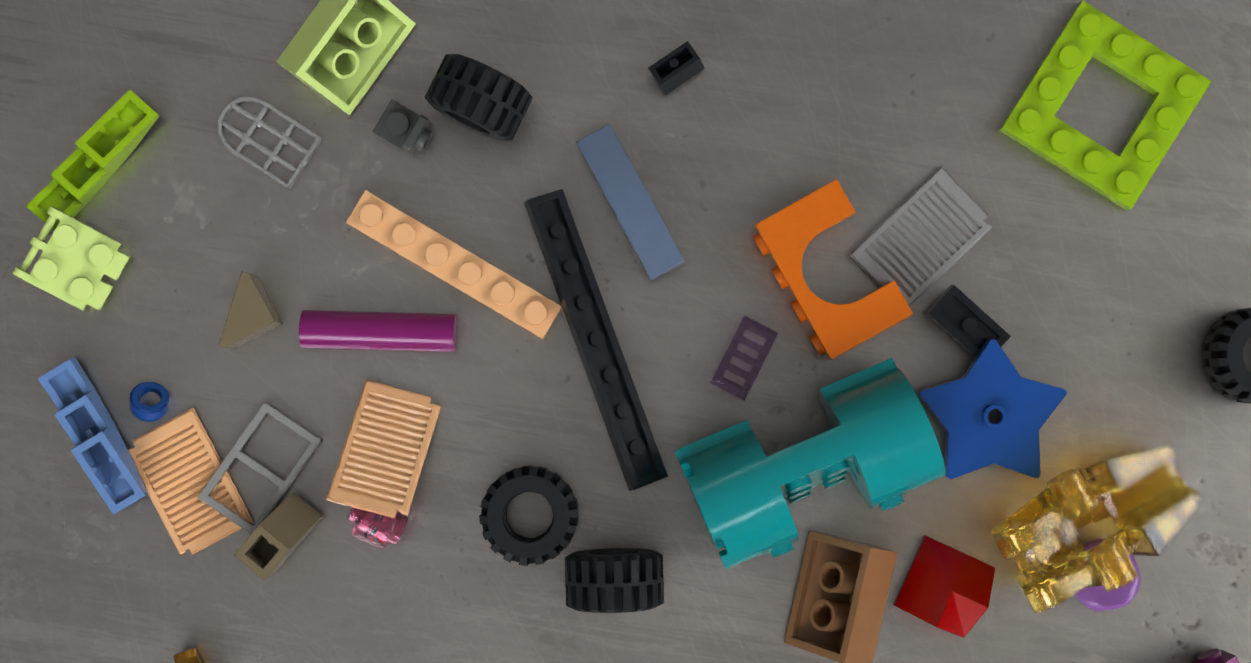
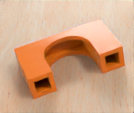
[752,179,913,360]

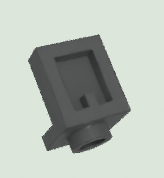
[372,99,433,157]

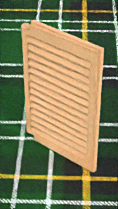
[326,379,441,518]
[128,407,254,555]

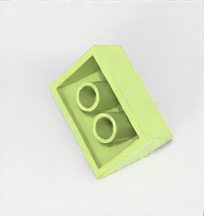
[276,0,416,115]

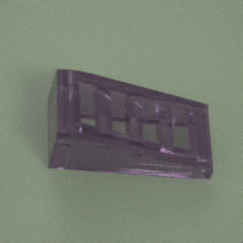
[709,315,778,401]

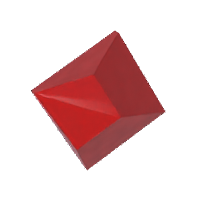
[893,535,995,638]

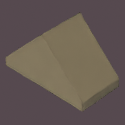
[219,271,283,349]

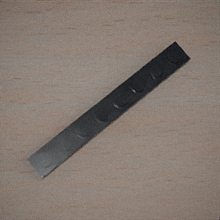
[524,189,668,491]

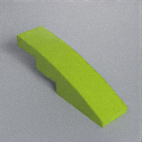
[26,89,159,231]

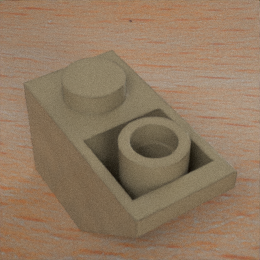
[234,492,323,580]

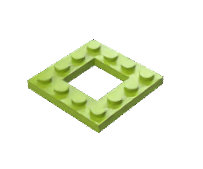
[999,0,1212,211]

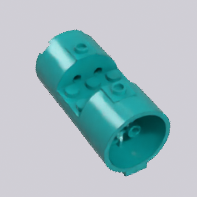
[675,358,946,570]

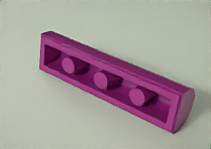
[299,310,457,352]

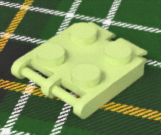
[12,206,130,311]

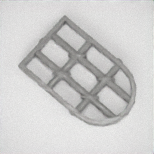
[218,97,322,189]

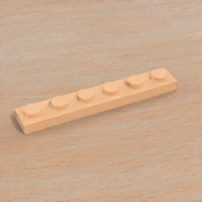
[346,190,562,340]

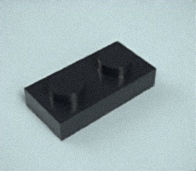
[926,285,1011,358]

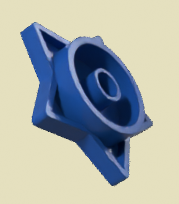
[917,339,1067,479]

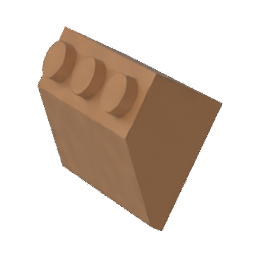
[784,530,897,663]

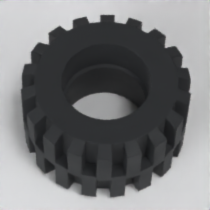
[425,54,533,141]
[1201,308,1251,403]
[479,465,579,566]
[565,548,664,613]

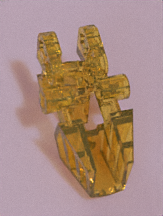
[990,446,1202,613]

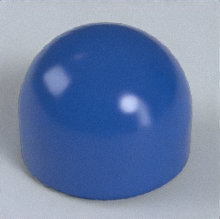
[129,382,169,422]

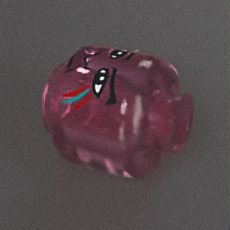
[347,507,408,549]

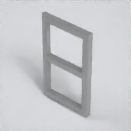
[197,402,322,535]

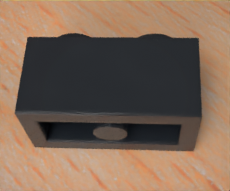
[648,41,705,95]

